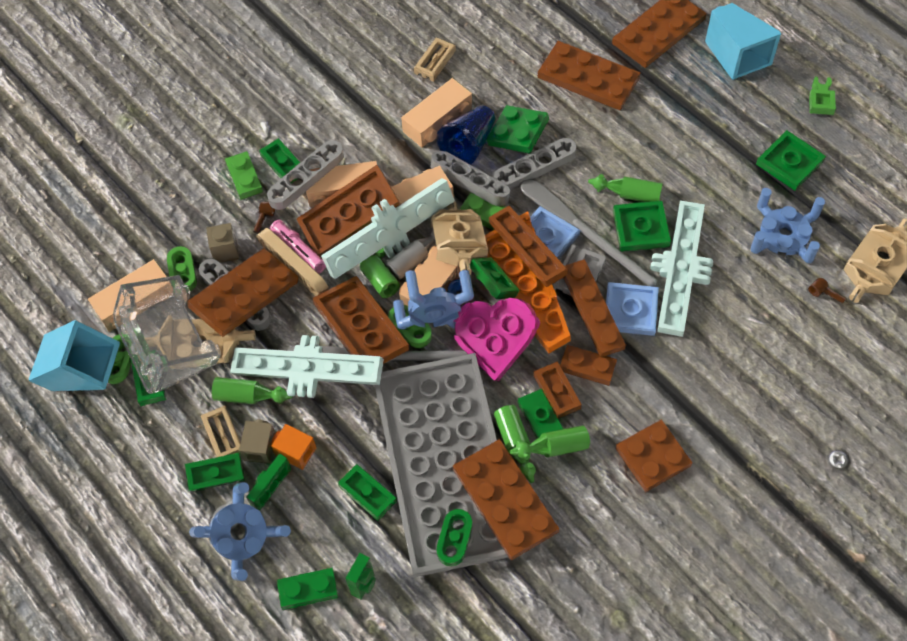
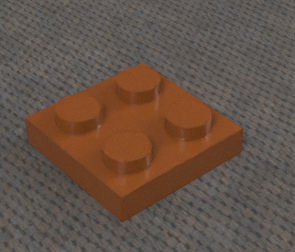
[615,419,693,492]

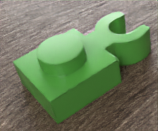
[809,76,836,115]

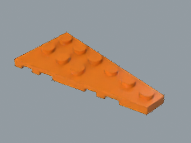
[485,211,571,353]

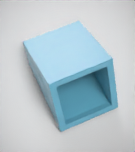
[705,3,781,80]
[28,320,120,391]

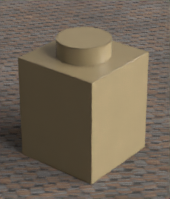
[206,223,239,263]
[239,419,275,464]

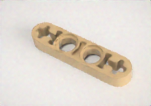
[256,228,329,296]

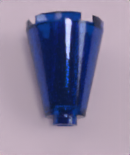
[437,105,496,165]

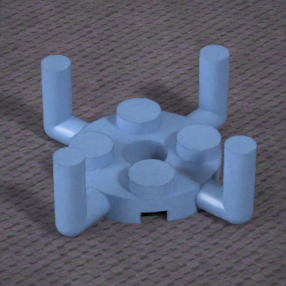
[750,188,825,264]
[393,270,474,330]
[189,482,291,581]

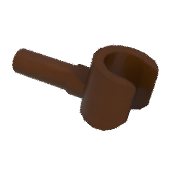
[253,201,275,234]
[808,278,846,304]

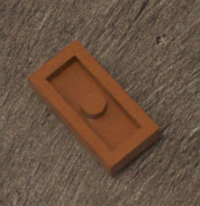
[560,345,617,386]
[534,361,582,419]

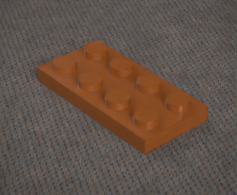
[612,0,707,68]
[537,41,641,111]
[296,165,401,259]
[187,248,299,337]
[313,276,409,364]
[453,439,559,561]

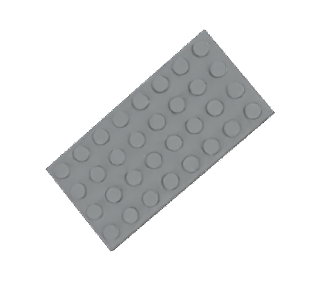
[375,353,508,578]

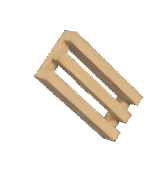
[414,38,456,82]
[201,406,241,457]

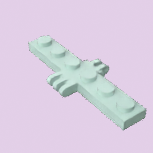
[321,178,455,279]
[650,200,713,337]
[230,335,384,398]

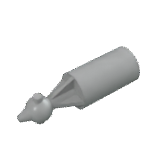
[385,230,436,281]

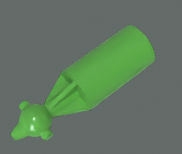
[588,174,663,202]
[360,255,400,298]
[212,377,293,405]
[494,405,536,483]
[510,426,590,459]

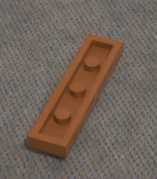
[489,205,568,288]
[563,259,626,357]

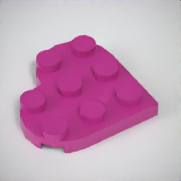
[453,298,540,381]

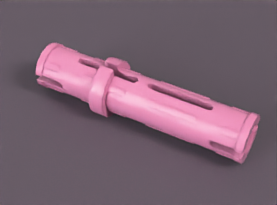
[270,220,326,274]

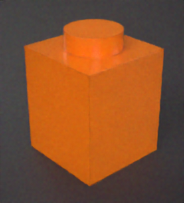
[271,424,317,470]

